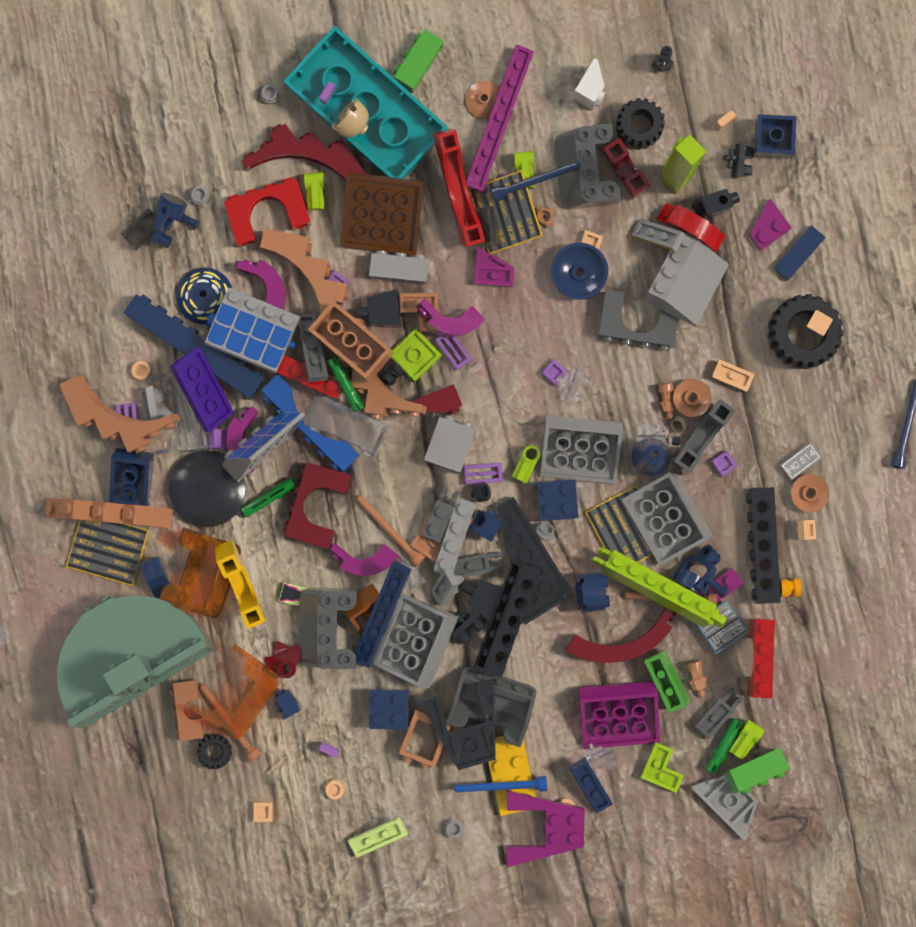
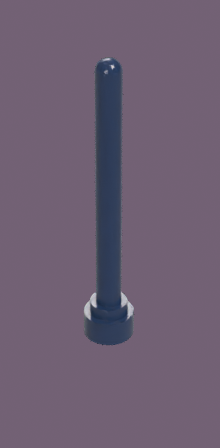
[491,162,581,202]
[890,380,916,469]

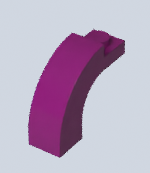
[236,259,286,310]
[415,298,485,338]
[227,406,259,476]
[330,543,399,576]

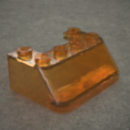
[159,527,241,618]

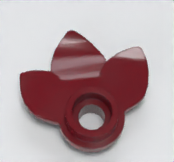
[265,641,301,678]

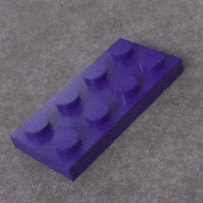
[169,346,234,433]

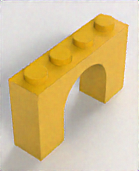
[215,540,265,629]

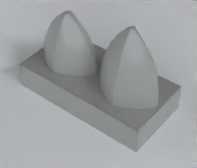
[140,386,173,420]
[431,568,465,607]

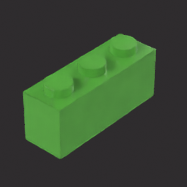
[393,29,444,93]
[644,649,690,713]
[724,748,790,795]

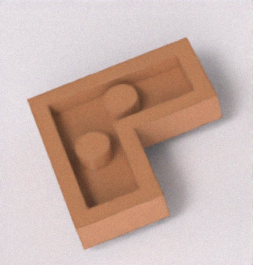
[400,293,438,332]

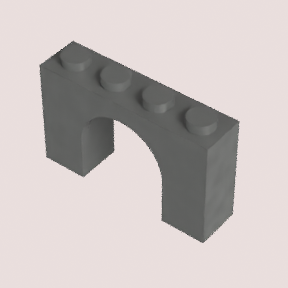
[598,289,679,351]
[670,399,736,475]

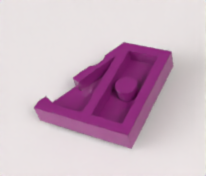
[750,199,792,251]
[474,247,514,287]

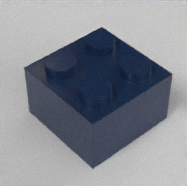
[754,114,797,159]
[536,480,579,522]
[369,689,409,729]

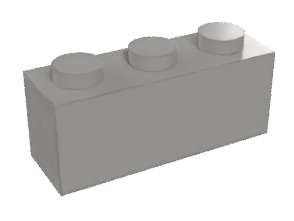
[369,251,429,284]

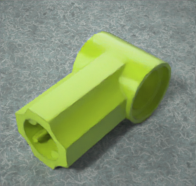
[514,151,535,190]
[304,172,325,211]
[512,445,540,484]
[729,719,765,760]

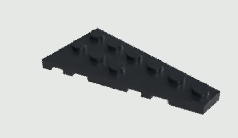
[497,497,574,625]

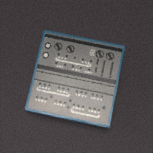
[695,600,748,654]

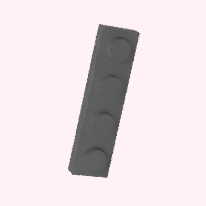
[297,313,328,382]

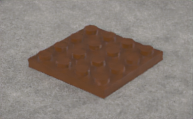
[340,172,424,255]

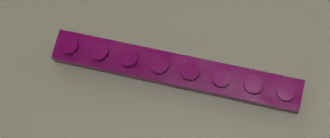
[466,44,534,192]

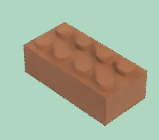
[308,300,394,382]

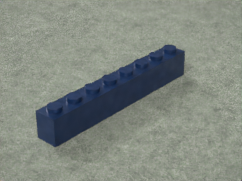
[123,294,264,400]

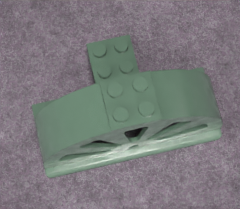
[57,595,216,728]

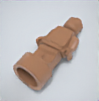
[658,383,676,420]
[686,660,707,698]

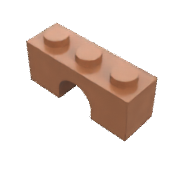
[170,680,205,741]

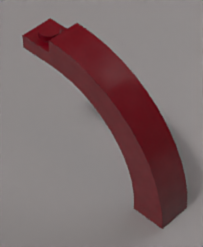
[565,607,676,663]

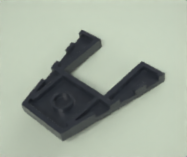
[419,679,496,770]

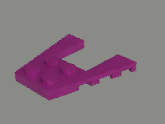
[506,790,585,867]

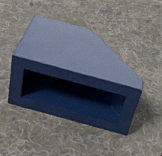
[139,557,175,599]

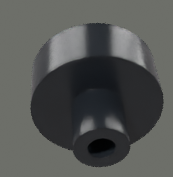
[471,482,491,502]

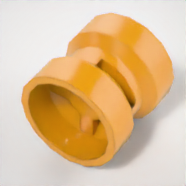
[780,578,802,598]

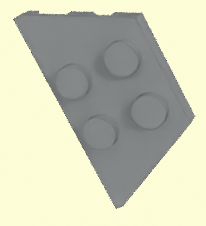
[691,775,758,841]

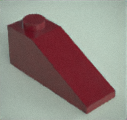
[411,384,463,415]

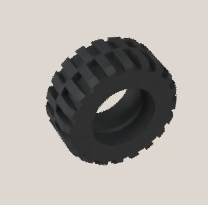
[767,294,844,369]

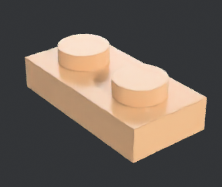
[711,359,755,392]

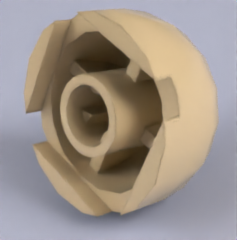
[332,99,369,138]

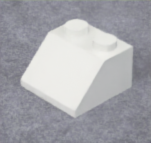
[573,58,605,110]

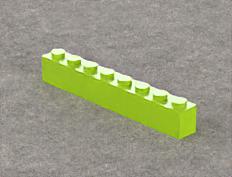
[660,134,707,194]

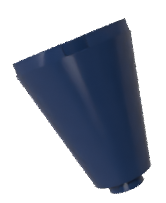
[631,438,670,476]

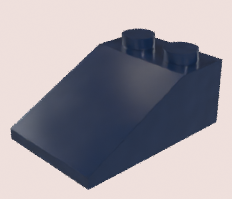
[109,448,154,506]

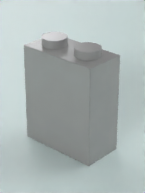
[424,415,476,474]

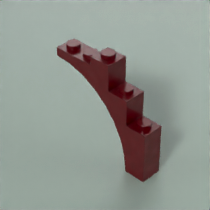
[242,124,366,182]

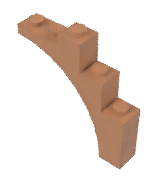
[260,228,350,314]
[336,318,427,419]
[59,376,181,454]
[45,498,173,528]

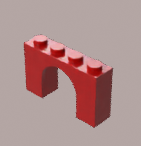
[224,177,311,248]
[747,619,775,698]

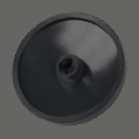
[169,450,246,527]

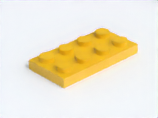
[489,735,536,816]

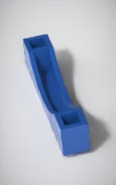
[261,374,360,472]

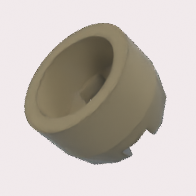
[670,416,687,433]

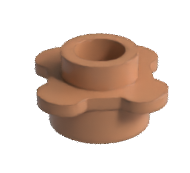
[536,207,555,227]

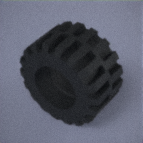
[616,98,665,150]

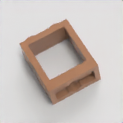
[399,709,451,769]

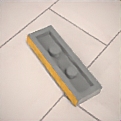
[632,219,685,252]

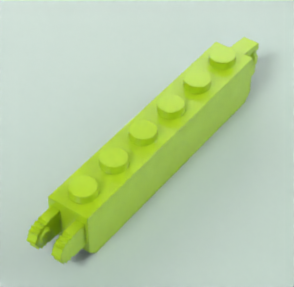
[591,547,727,628]

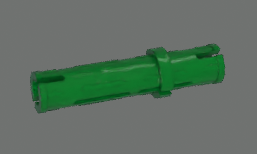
[327,356,364,413]
[241,477,296,518]
[705,718,743,775]

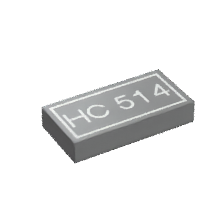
[779,442,822,481]

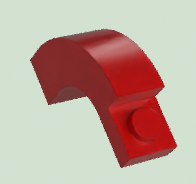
[657,203,726,252]

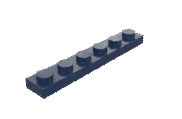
[355,561,412,668]

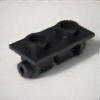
[652,46,674,72]

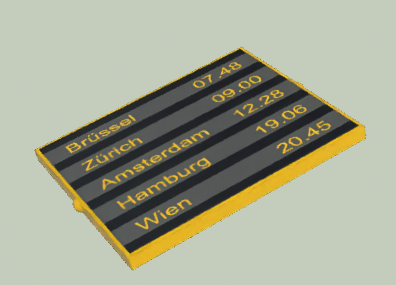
[469,170,543,254]
[585,486,653,562]
[66,520,149,586]

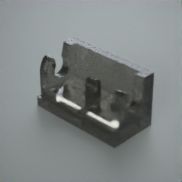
[475,206,501,248]
[121,208,156,251]

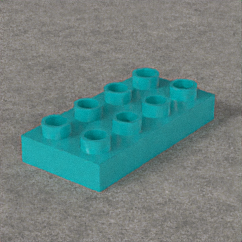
[283,26,448,179]

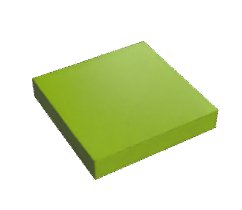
[391,328,442,382]

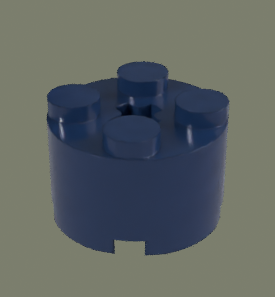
[575,572,610,613]

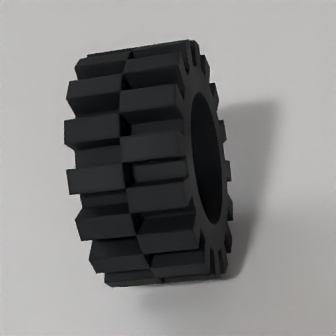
[196,734,232,770]

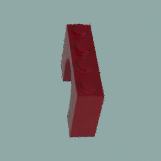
[283,462,352,549]

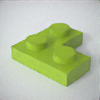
[640,742,684,793]

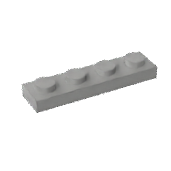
[434,498,476,574]

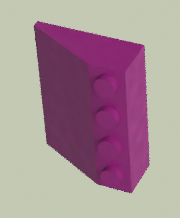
[578,681,660,749]

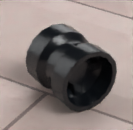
[379,360,406,386]

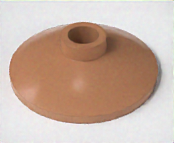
[465,81,499,119]
[673,379,712,417]
[791,474,830,513]

